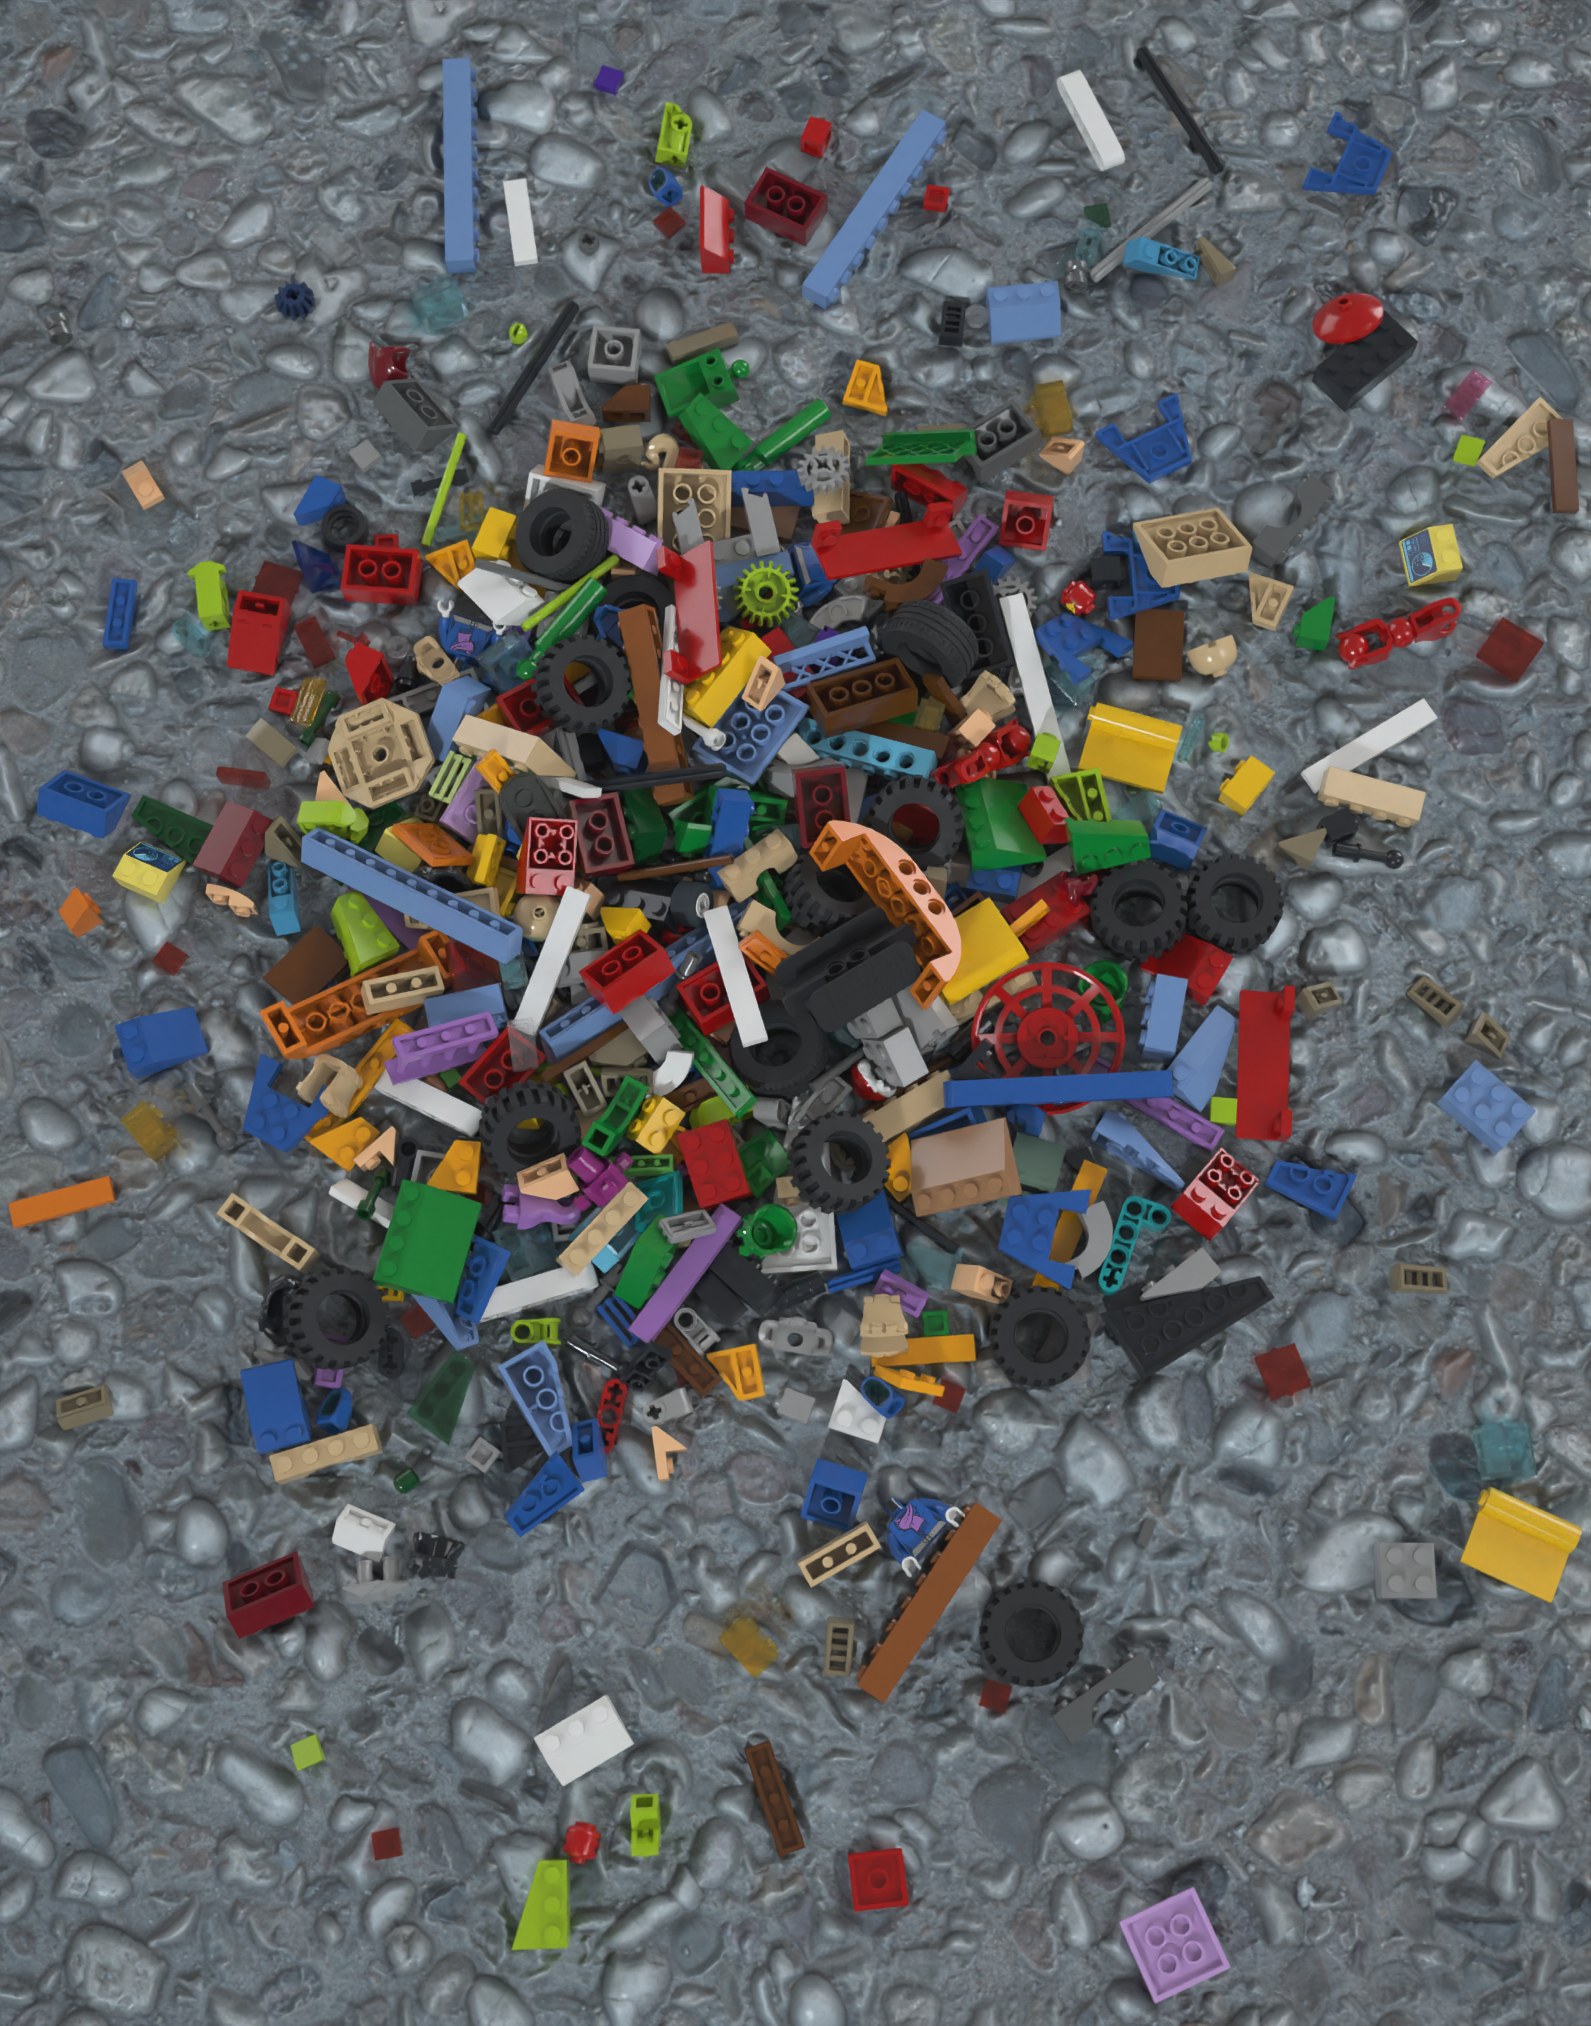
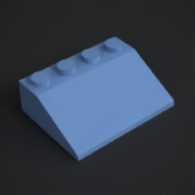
[692,683,810,786]

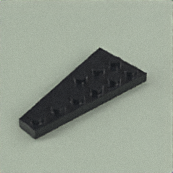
[1100,1276,1275,1381]

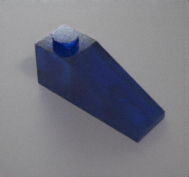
[291,540,341,594]

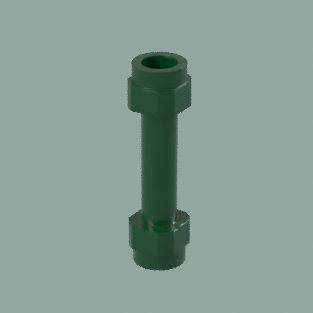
[298,690,341,747]
[356,1168,391,1220]

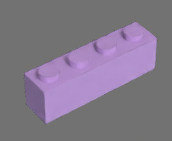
[600,507,663,576]

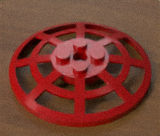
[971,962,1125,1115]

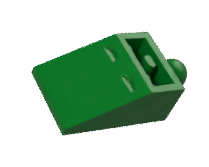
[654,348,750,418]

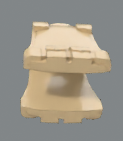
[959,670,1016,724]
[295,1054,363,1119]
[860,1294,908,1358]

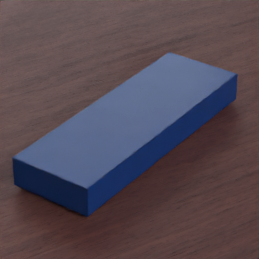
[102,578,138,650]

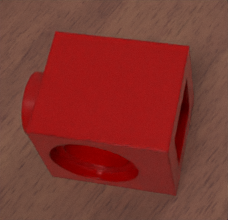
[800,116,832,159]

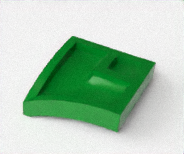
[738,1128,791,1198]

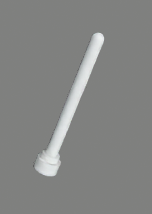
[682,712,726,751]

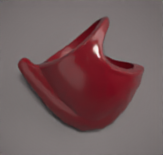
[368,342,410,389]

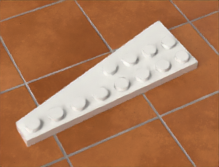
[761,1089,837,1275]

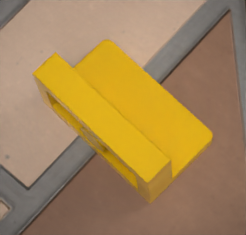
[466,833,506,888]

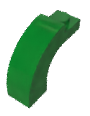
[581,1075,650,1157]

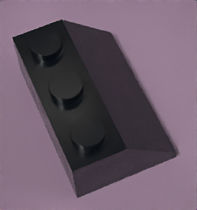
[601,878,680,933]

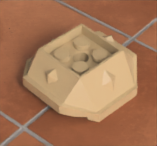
[328,698,435,809]

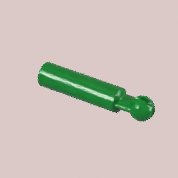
[731,398,831,471]
[516,577,608,682]

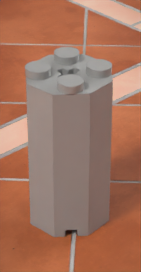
[891,971,959,1055]

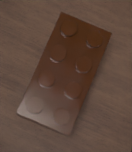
[806,657,918,738]

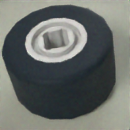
[670,880,714,928]

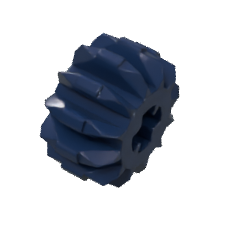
[275,279,315,321]

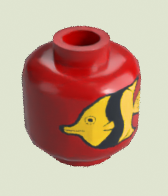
[1060,580,1096,616]

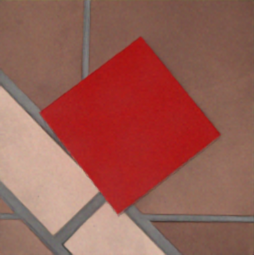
[848,1847,909,1912]

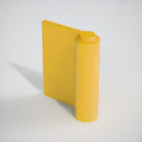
[1077,702,1183,794]
[939,897,1029,1006]
[1459,1487,1582,1603]

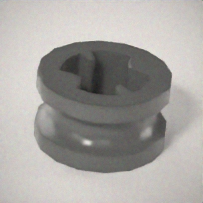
[578,230,600,255]

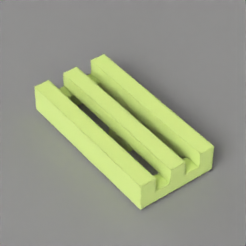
[428,750,474,804]

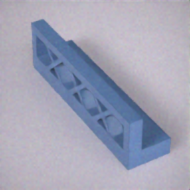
[773,626,876,692]

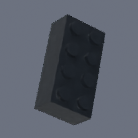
[1312,310,1418,412]

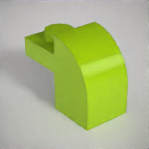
[630,1793,661,1857]

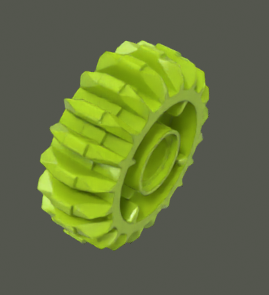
[733,561,799,627]

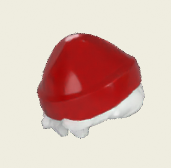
[851,1059,897,1101]

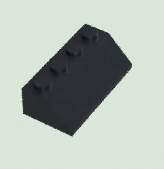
[939,568,1015,678]

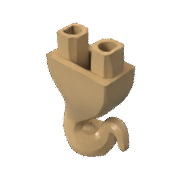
[640,434,705,471]

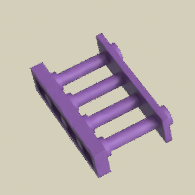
[384,1011,499,1086]

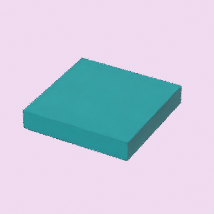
[635,1170,683,1232]

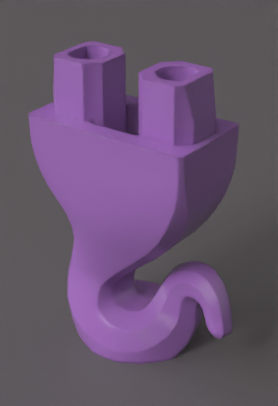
[502,1184,581,1230]

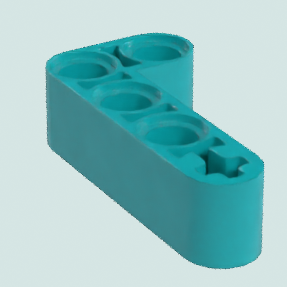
[1096,1196,1171,1296]

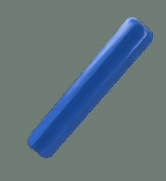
[826,1258,901,1293]

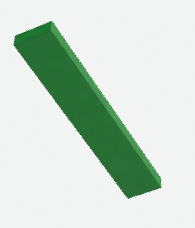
[667,1004,758,1119]

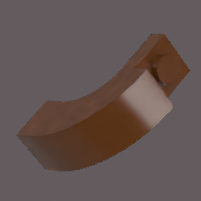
[862,558,949,613]

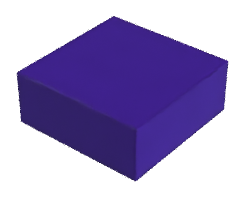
[594,65,624,96]

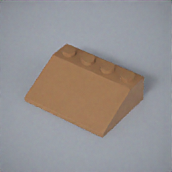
[911,1118,1022,1217]

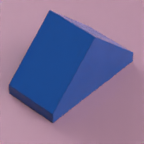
[973,545,1017,585]

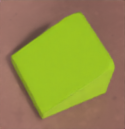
[1453,435,1485,467]
[290,1734,326,1771]

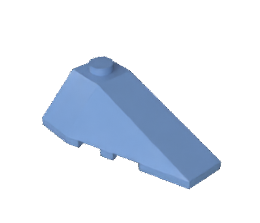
[715,551,795,623]
[1167,1005,1238,1114]
[1090,1110,1185,1193]
[411,1267,480,1351]
[497,1340,572,1458]

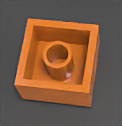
[544,419,599,483]

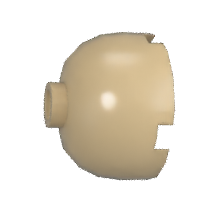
[1187,635,1237,678]
[514,894,560,942]

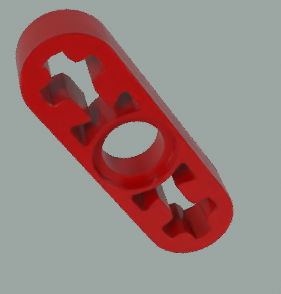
[596,1379,628,1455]

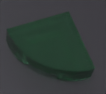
[1083,203,1111,228]

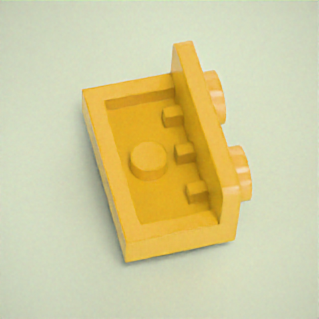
[486,866,523,920]
[626,1094,686,1155]

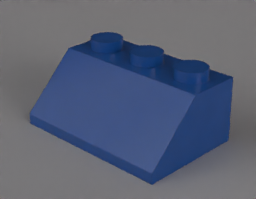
[37,770,131,839]

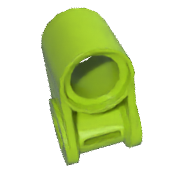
[510,1318,561,1347]

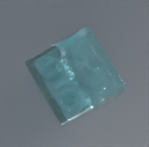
[492,1222,560,1282]

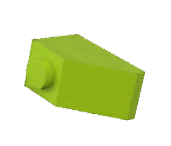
[1025,732,1061,774]

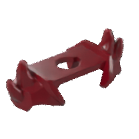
[1056,864,1112,907]

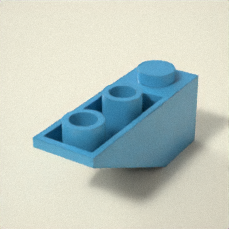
[1123,236,1200,280]
[267,861,301,936]

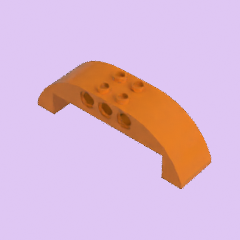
[809,820,962,1010]
[259,930,466,1059]

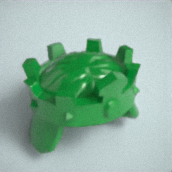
[1078,960,1128,1023]
[737,1203,798,1260]

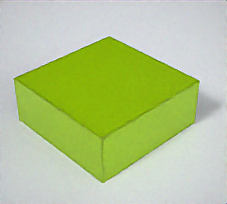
[1209,1097,1237,1126]

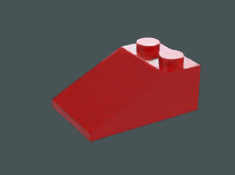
[1139,933,1234,1006]

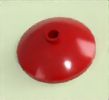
[1312,292,1384,344]

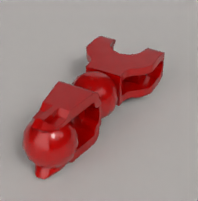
[1335,597,1462,670]
[929,719,1031,788]

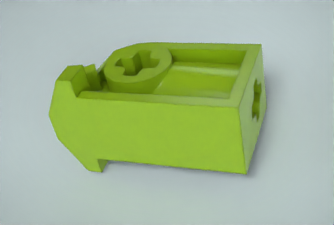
[655,102,692,168]
[188,561,231,631]
[297,801,369,844]
[689,1085,754,1130]

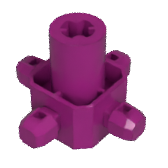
[566,1145,633,1212]

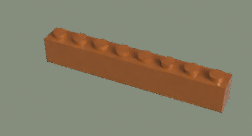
[618,604,695,807]
[855,1502,1002,1704]

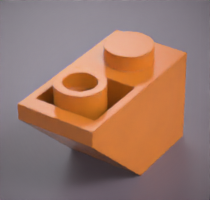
[58,888,103,938]

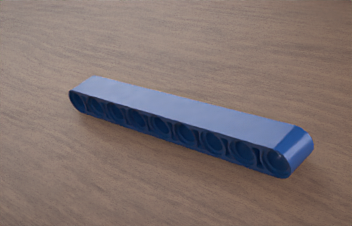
[943,1070,1174,1108]

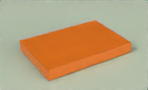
[392,823,475,867]

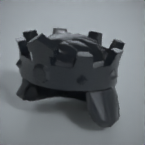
[406,1532,465,1580]

